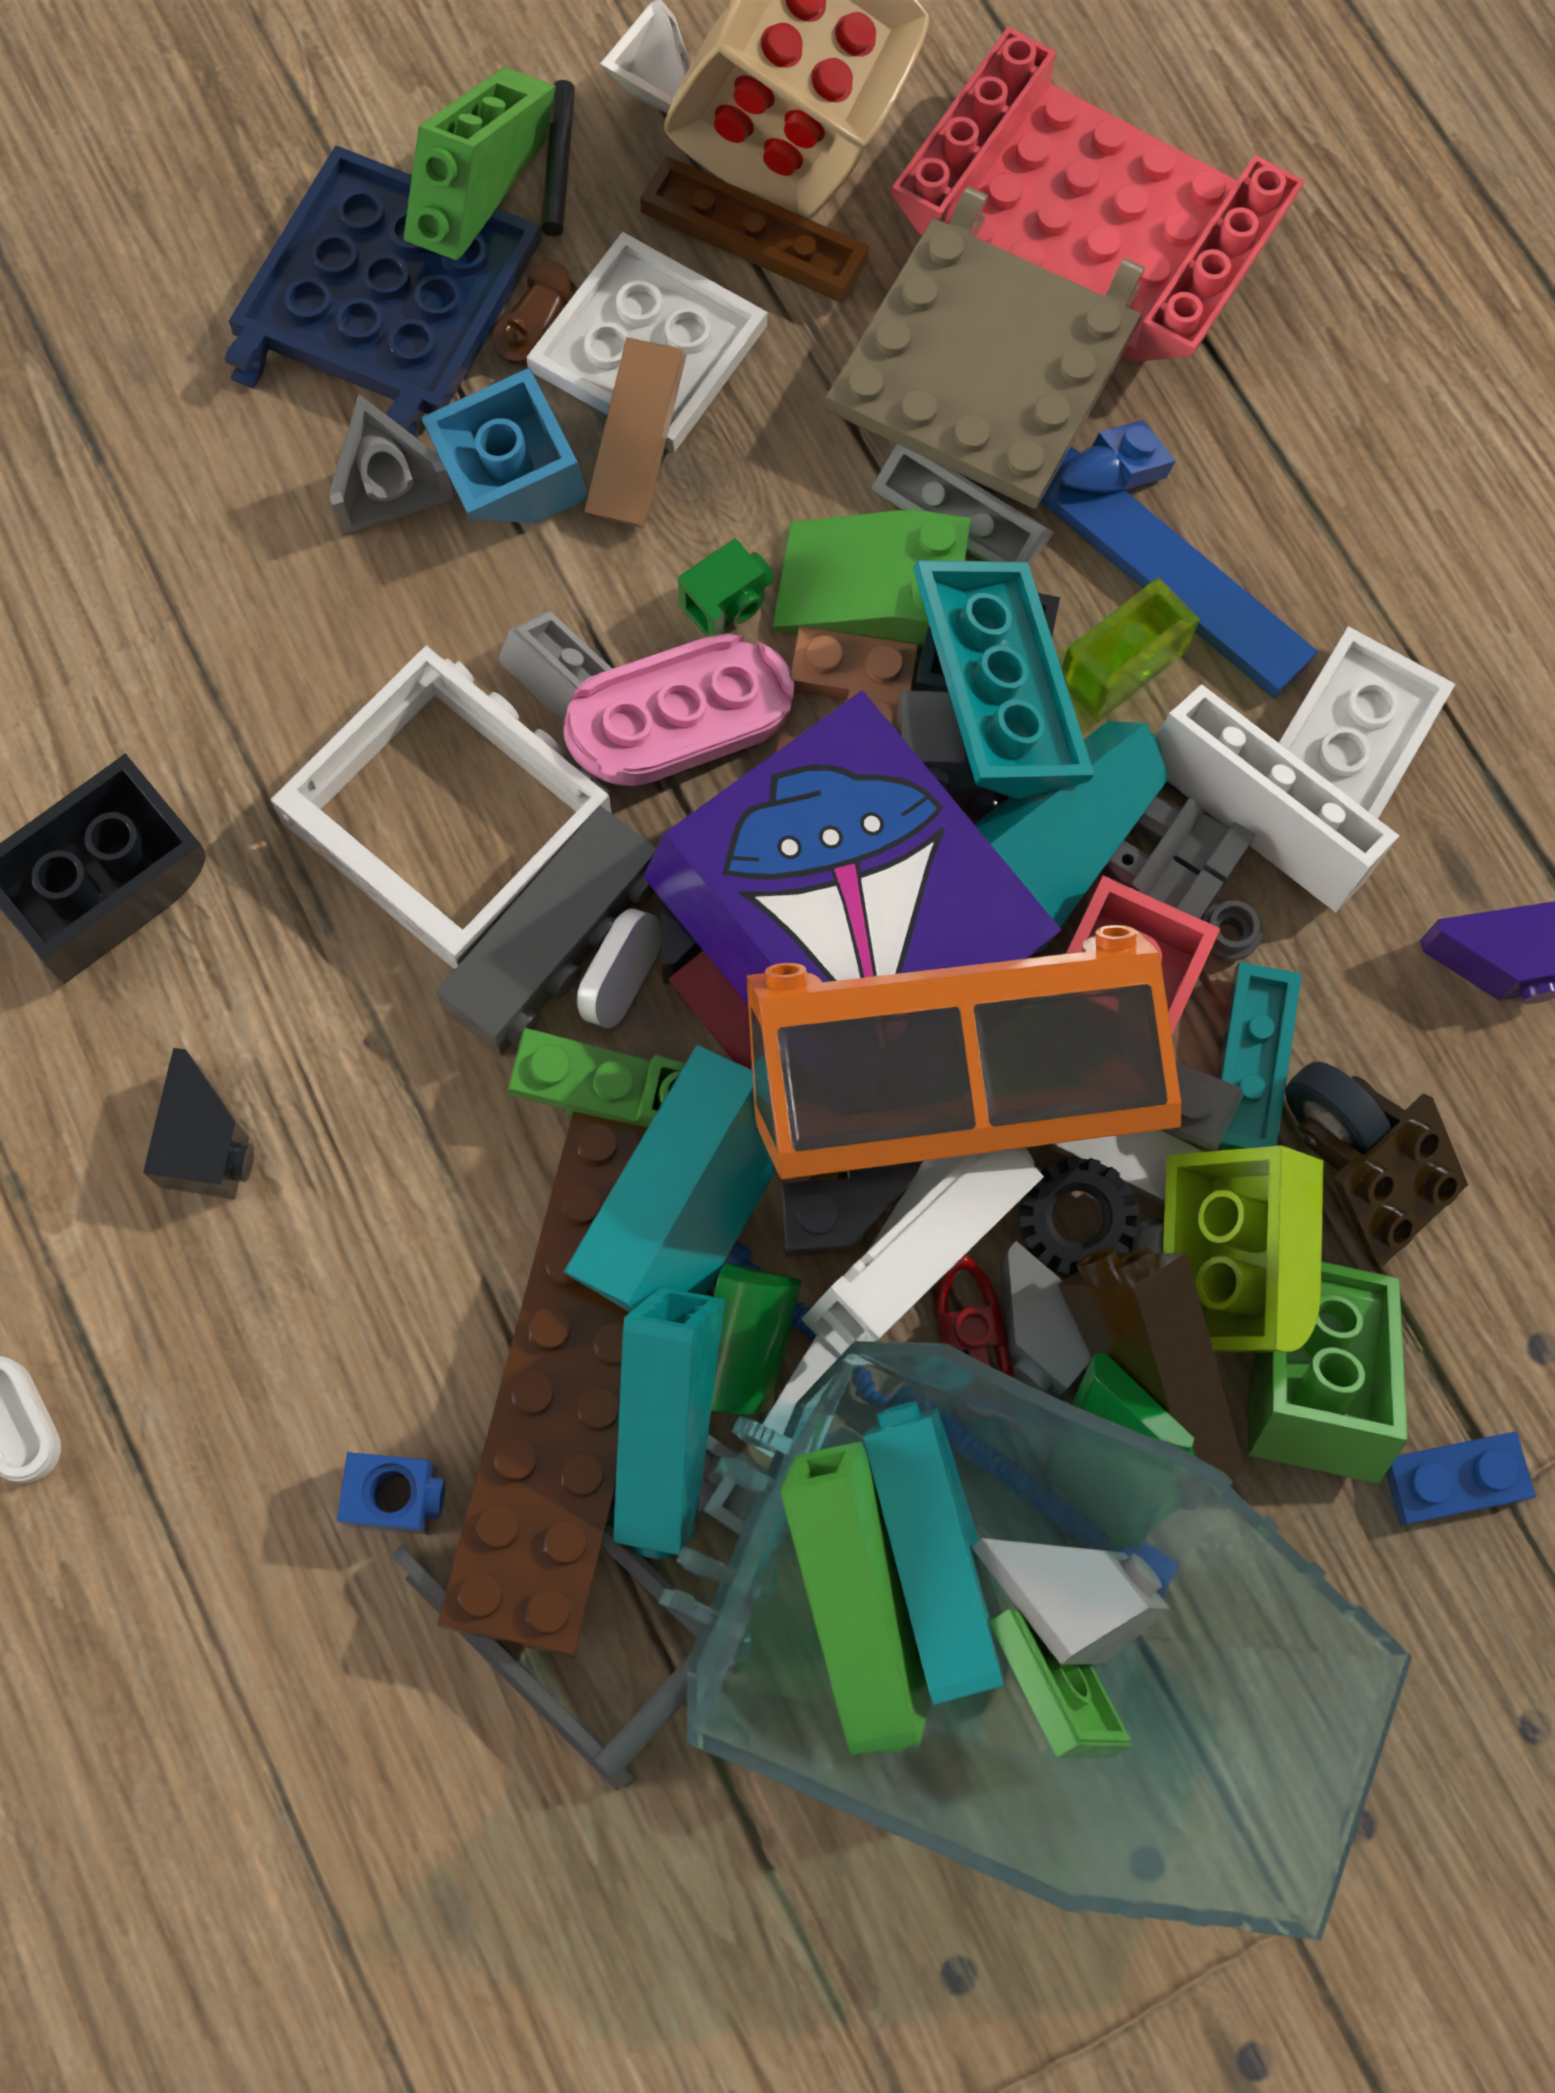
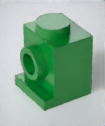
[678,537,774,637]

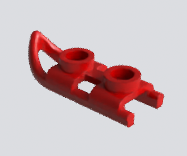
[936,1256,1023,1427]

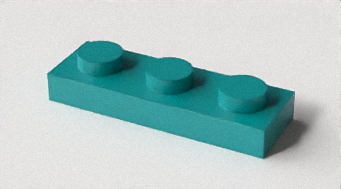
[1218,962,1302,1150]

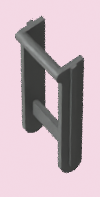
[391,1523,742,1791]

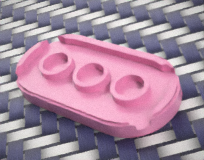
[563,634,794,786]

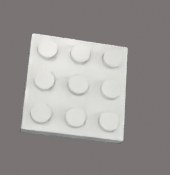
[526,232,768,453]

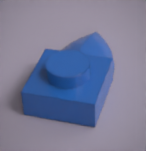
[1060,420,1176,493]

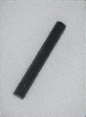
[541,80,575,236]

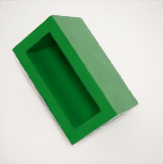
[711,1262,802,1414]

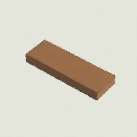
[584,337,687,529]

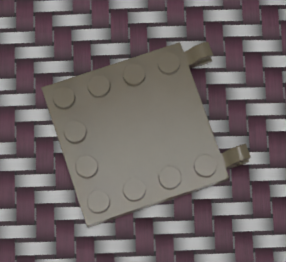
[825,186,1145,510]

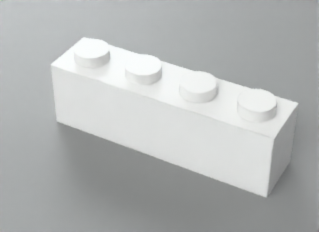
[1156,684,1399,913]

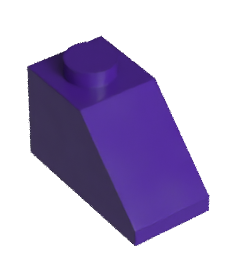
[1420,901,1555,1004]

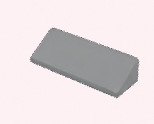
[871,444,1054,566]
[499,611,612,724]

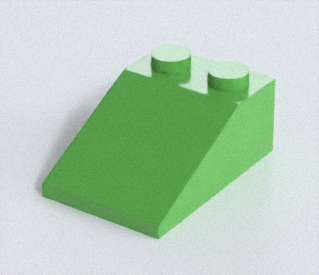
[772,509,971,655]
[1248,1261,1408,1484]

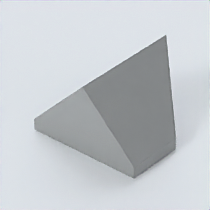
[329,394,455,535]

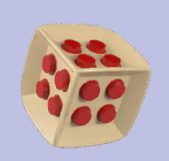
[664,0,929,219]

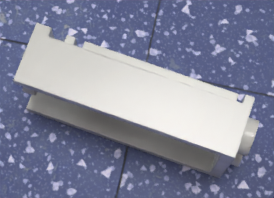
[801,1148,1044,1367]

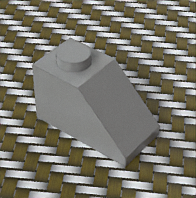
[1000,1241,1092,1398]

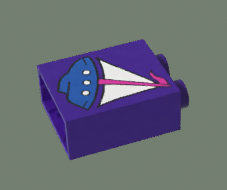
[643,690,1061,1114]

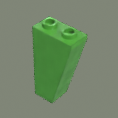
[403,67,556,261]
[780,1441,932,1755]

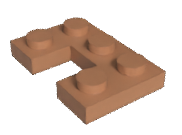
[776,626,918,752]

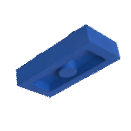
[1386,1431,1536,1526]

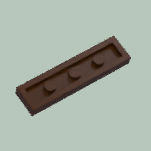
[640,156,869,303]

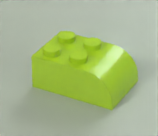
[1163,1145,1323,1353]

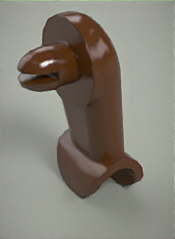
[492,260,578,365]

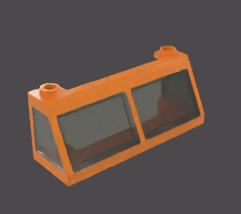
[746,925,1181,1179]

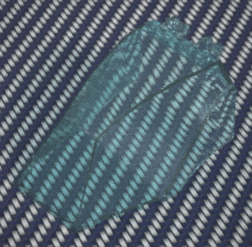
[658,1341,1412,1940]

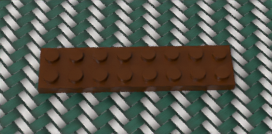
[437,1112,648,1658]

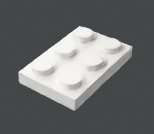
[1279,626,1455,819]

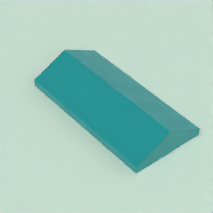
[913,560,1094,800]
[563,1045,795,1312]

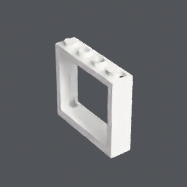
[270,645,612,970]

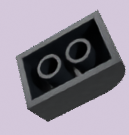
[0,753,205,984]

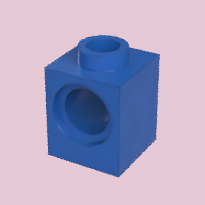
[337,1452,446,1535]

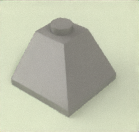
[972,1538,1170,1665]

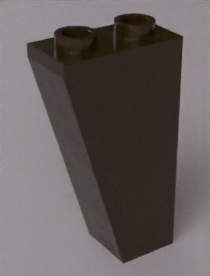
[1058,1247,1245,1504]

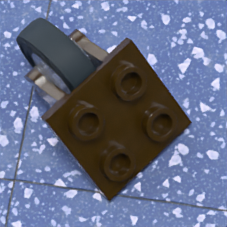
[1285,1062,1468,1269]

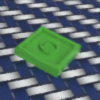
[989,1609,1131,1758]

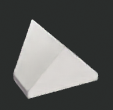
[600,0,690,113]

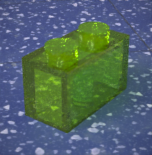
[1061,577,1200,722]

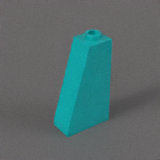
[974,721,1170,954]
[613,1288,725,1559]
[863,1401,1009,1705]

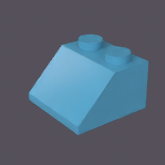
[421,367,588,523]

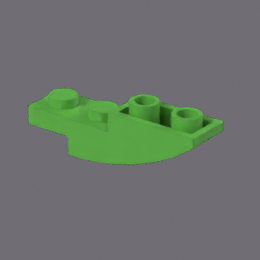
[507,1028,686,1127]

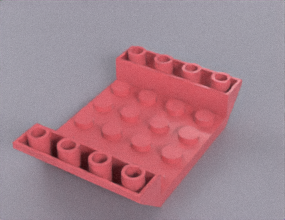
[891,27,1305,362]

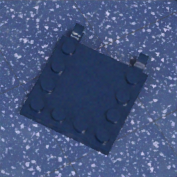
[224,145,542,438]

